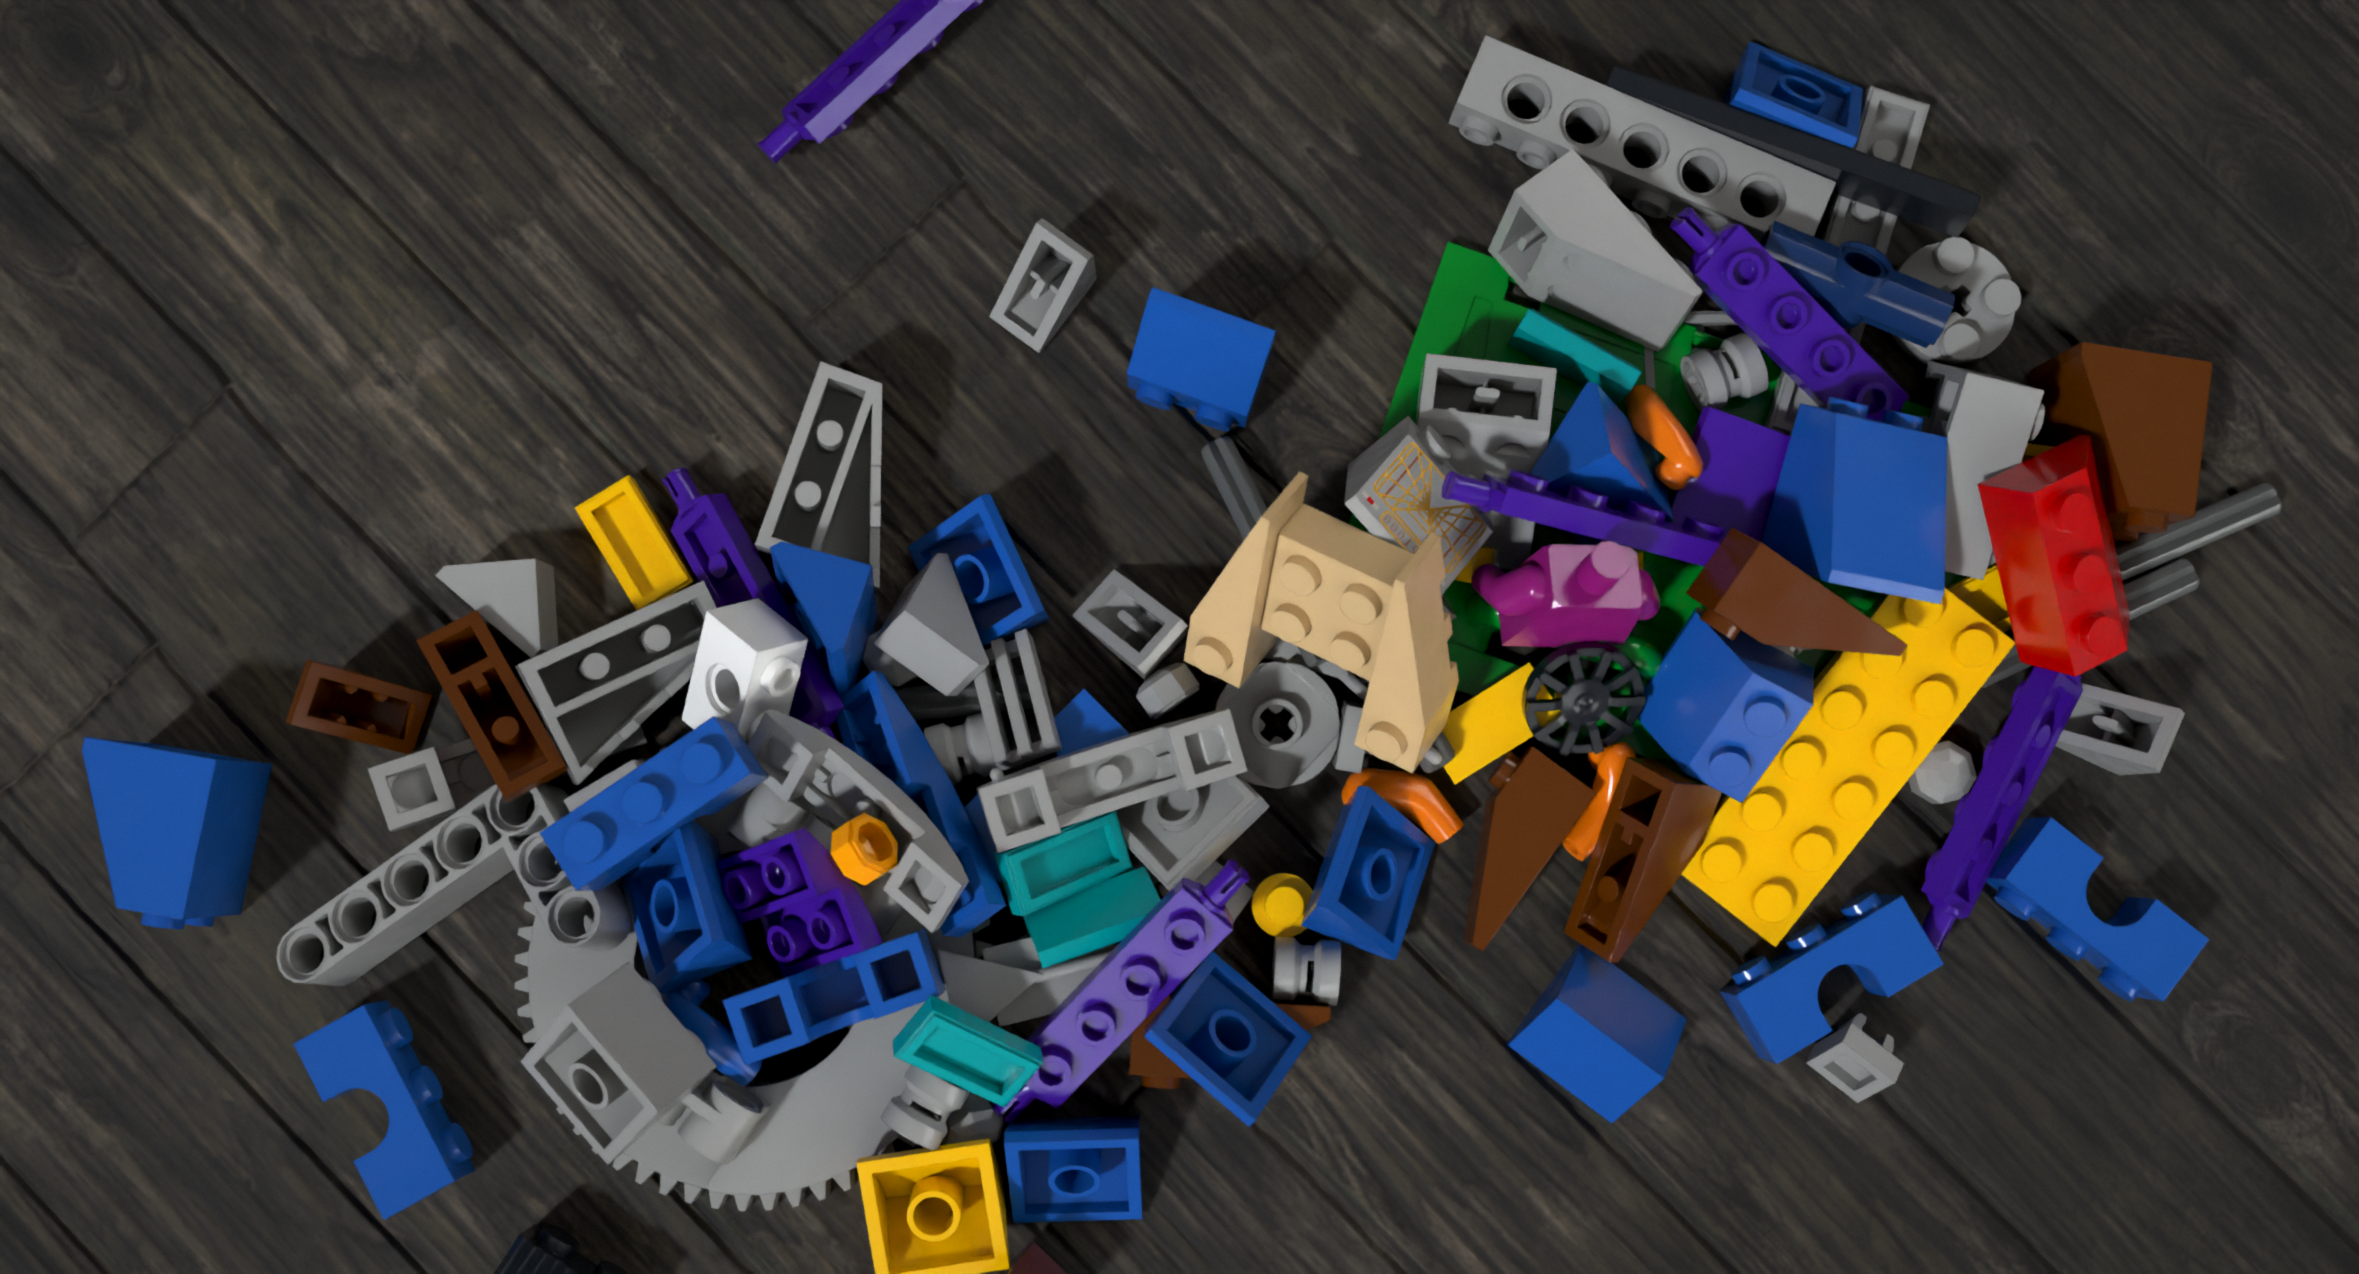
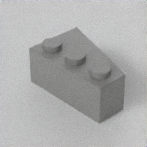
[1918,360,2045,580]
[755,361,882,593]
[514,580,717,785]

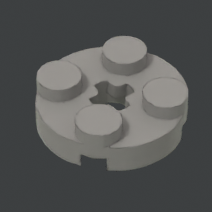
[1891,237,2021,366]
[1216,661,1340,789]

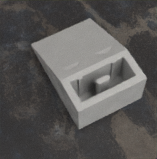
[1488,149,1703,352]
[1415,353,1557,571]

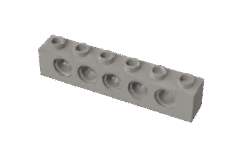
[1448,35,1836,242]

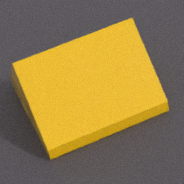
[856,1138,1010,1274]

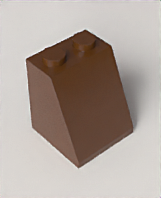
[2029,342,2213,542]

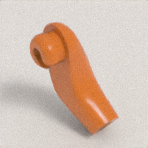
[1625,384,1703,491]
[1561,742,1637,861]
[1341,768,1464,844]

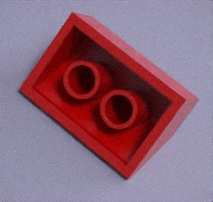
[1977,434,2130,677]

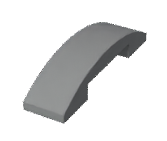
[977,708,1248,853]
[748,709,969,933]
[368,725,647,832]

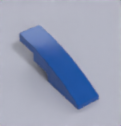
[836,671,1006,938]

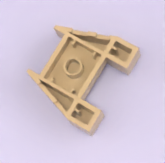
[1184,472,1459,774]

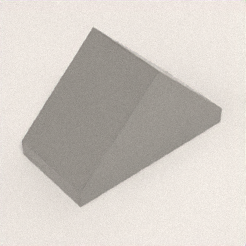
[989,218,1097,353]
[873,553,989,696]
[435,558,558,658]
[1072,569,1188,680]
[2055,683,2185,775]

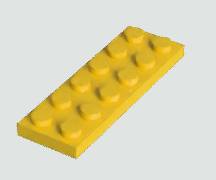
[1681,588,2016,947]

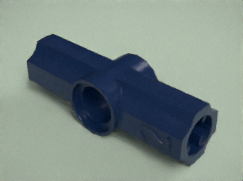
[1759,220,1955,348]

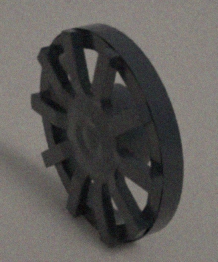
[1522,641,1646,757]

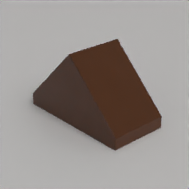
[286,659,432,755]

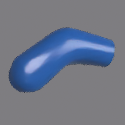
[661,979,762,1086]

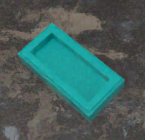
[1508,309,1641,405]
[993,810,1133,917]
[1023,866,1161,968]
[892,995,1043,1107]

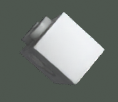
[682,598,809,745]

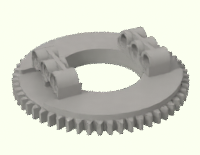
[515,742,996,1211]

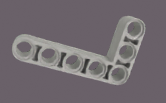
[276,783,632,986]

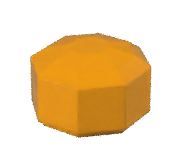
[831,813,898,886]

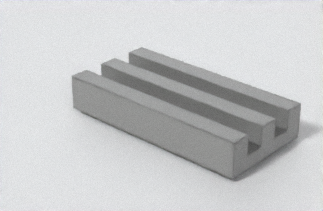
[974,629,1062,771]

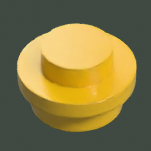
[1251,873,1312,937]

